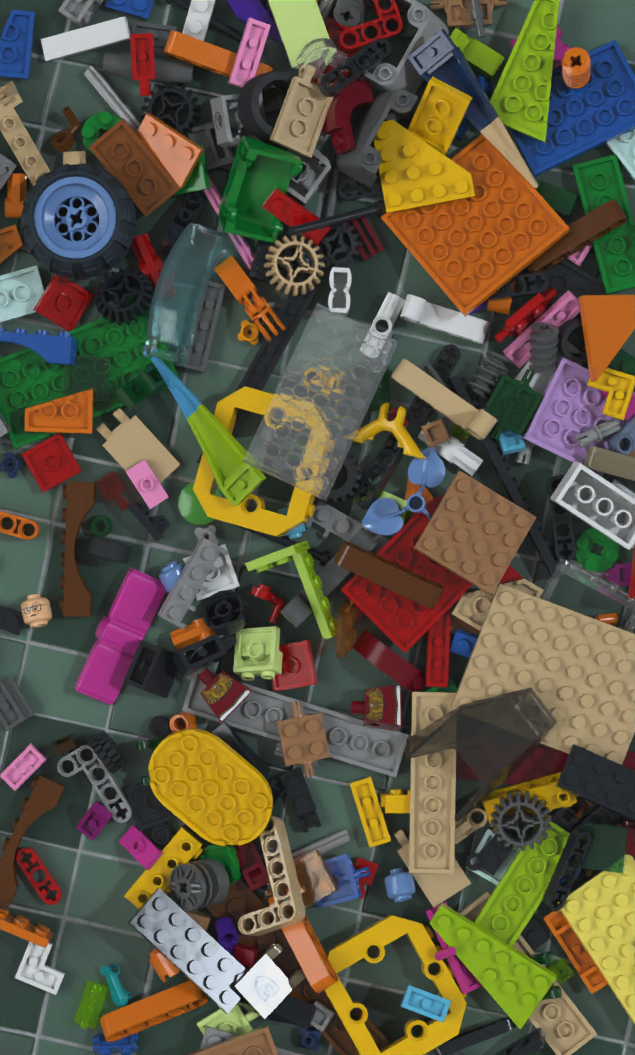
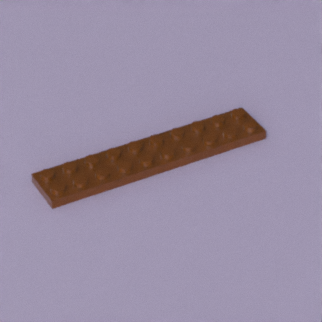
[206,877,390,1055]

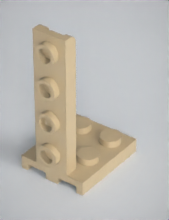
[0,81,51,187]

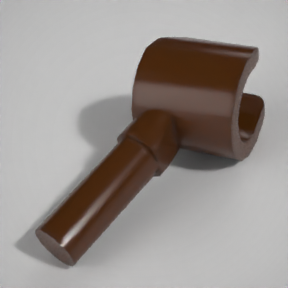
[574,798,594,820]

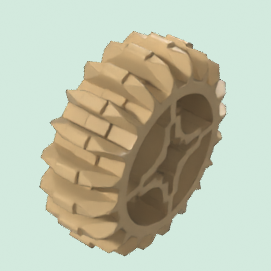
[264,235,325,296]

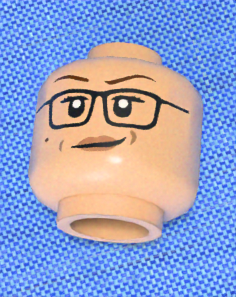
[21,594,52,628]

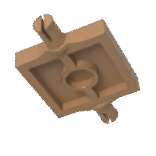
[430,0,507,28]
[277,701,330,778]

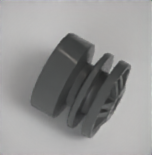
[169,858,229,911]

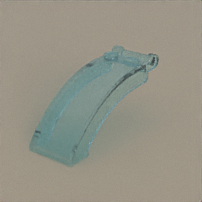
[143,223,228,367]

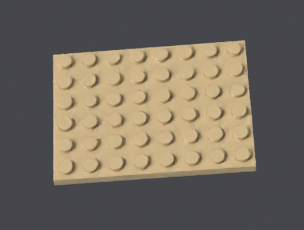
[450,583,635,765]

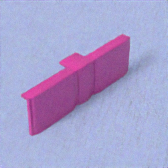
[75,567,166,705]

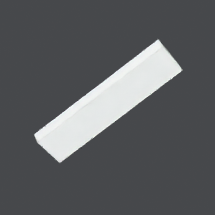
[41,16,130,62]

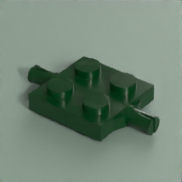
[484,369,543,440]

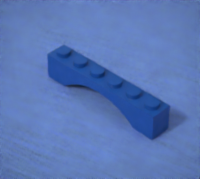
[0,327,78,366]

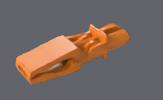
[214,255,286,342]

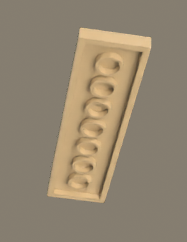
[409,692,457,874]
[459,891,597,1055]

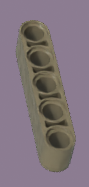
[583,445,635,481]

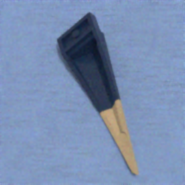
[407,29,538,188]

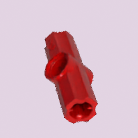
[131,233,175,302]

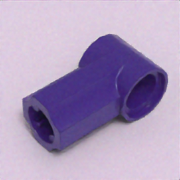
[215,917,239,956]

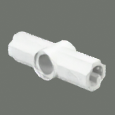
[358,292,405,361]
[417,422,483,476]

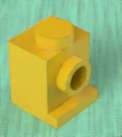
[381,789,410,813]

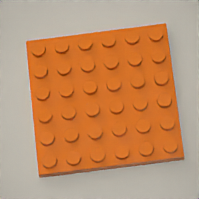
[381,134,570,317]

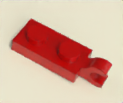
[130,33,156,96]

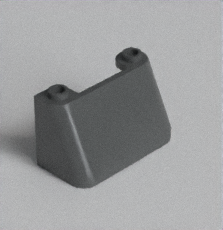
[336,90,418,188]

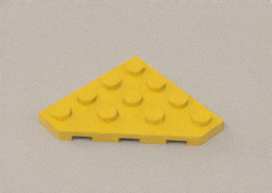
[374,120,476,213]

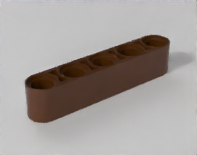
[526,200,627,273]
[334,541,444,609]

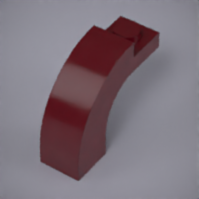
[323,80,374,155]
[352,630,426,692]

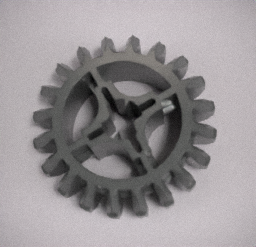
[490,790,552,852]

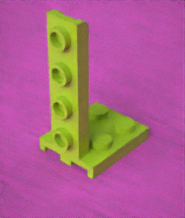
[245,540,338,639]

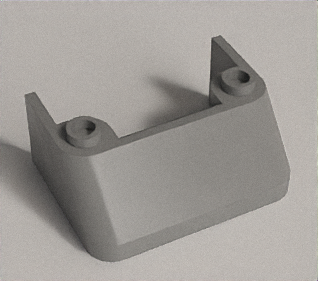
[350,0,449,95]

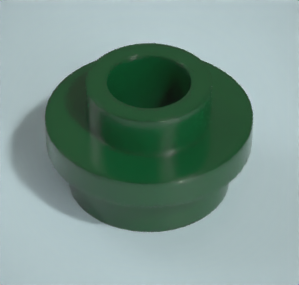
[90,515,112,537]

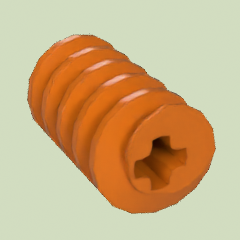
[562,47,591,89]

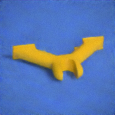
[343,403,426,459]

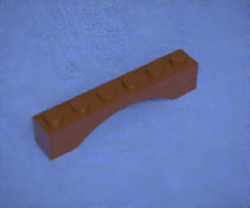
[59,481,96,617]
[0,774,67,909]

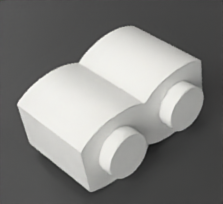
[328,267,352,315]

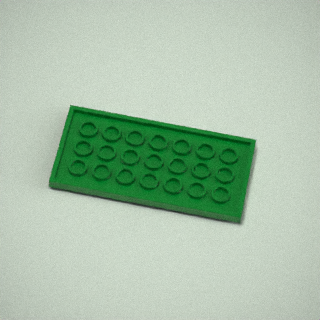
[0,308,179,449]

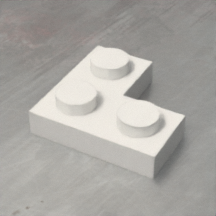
[15,942,65,995]

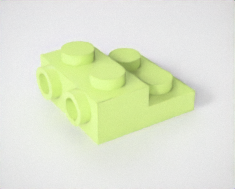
[233,626,283,681]

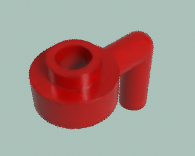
[250,583,285,624]

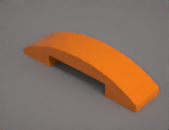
[543,910,608,994]

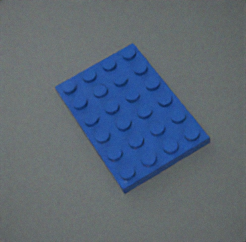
[509,39,635,178]

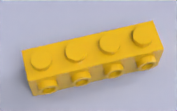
[482,772,577,826]
[124,825,203,909]

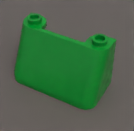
[218,136,303,243]

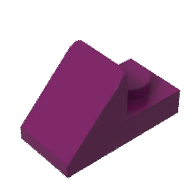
[75,801,113,841]

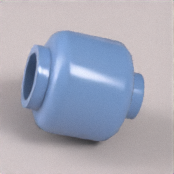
[159,560,185,593]
[384,868,416,902]

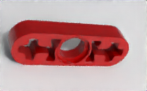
[16,847,62,905]

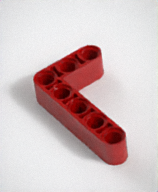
[339,0,403,52]

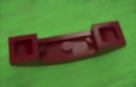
[230,840,270,891]

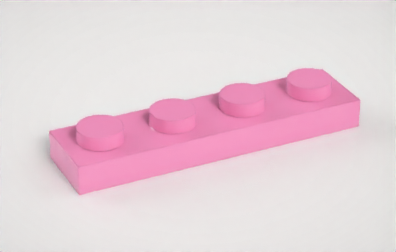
[503,290,580,368]

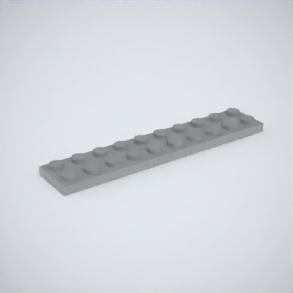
[182,669,409,778]

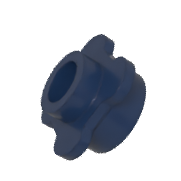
[0,452,24,478]
[298,1027,321,1051]

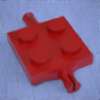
[494,287,558,343]

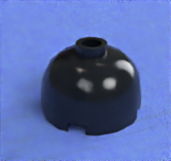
[202,590,248,636]

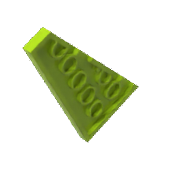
[490,0,559,143]
[429,903,557,1030]

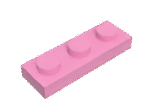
[228,18,271,88]

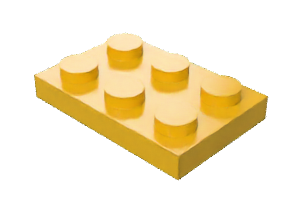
[408,76,473,155]

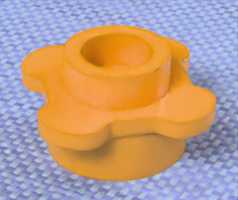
[237,320,260,345]

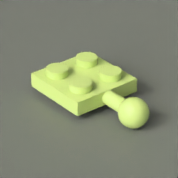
[197,1005,260,1035]

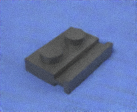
[0,676,35,731]

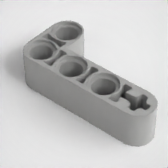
[57,744,133,823]

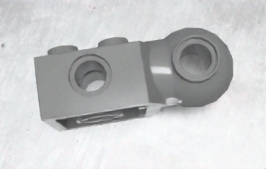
[210,91,267,148]
[287,127,332,206]

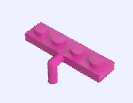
[426,902,482,995]

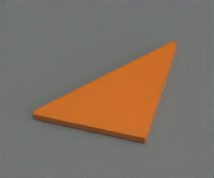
[578,295,635,382]

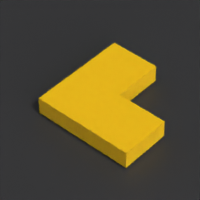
[587,368,635,421]

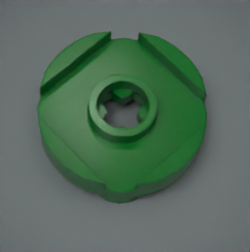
[81,111,121,155]
[575,528,620,572]
[199,844,241,886]

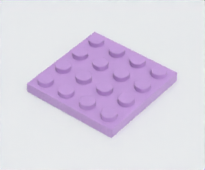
[523,357,635,477]

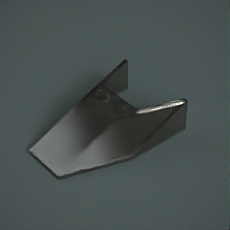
[405,687,557,822]

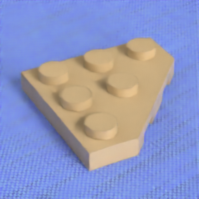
[451,579,544,631]

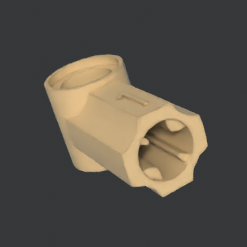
[455,805,488,844]

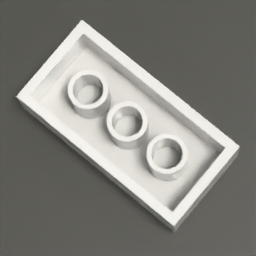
[550,461,635,550]

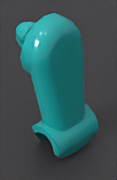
[101,964,132,1007]

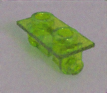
[74,980,109,1029]

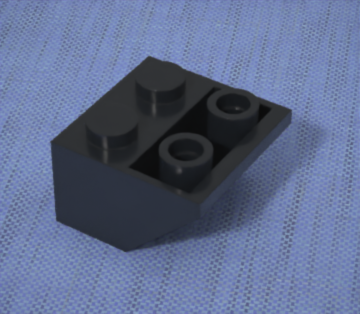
[123,640,178,698]

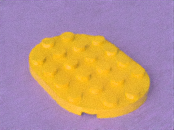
[148,729,273,846]

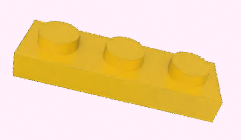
[350,776,391,848]

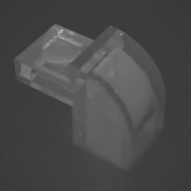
[295,38,349,79]

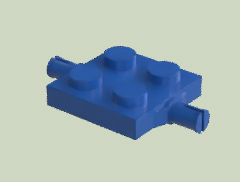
[300,853,370,909]

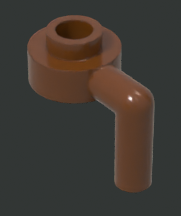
[51,106,81,152]

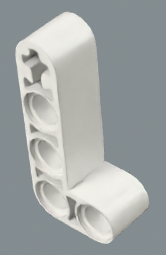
[400,294,490,344]

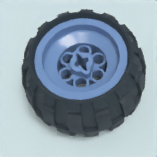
[20,163,137,280]

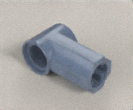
[608,414,635,455]

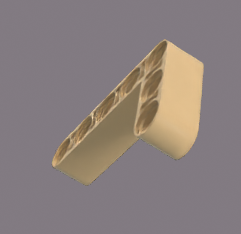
[390,358,498,440]
[238,815,305,936]

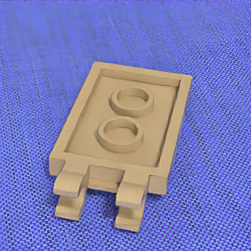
[270,64,334,158]
[97,408,181,483]
[394,829,471,908]

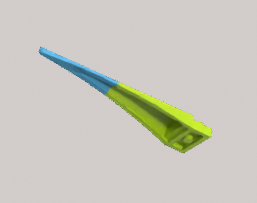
[147,350,266,507]

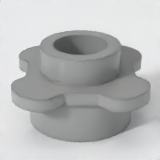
[194,525,219,545]

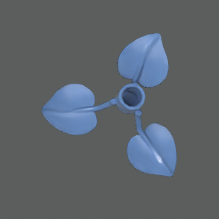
[362,447,446,535]

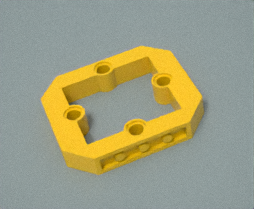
[193,386,334,537]
[324,914,467,1055]

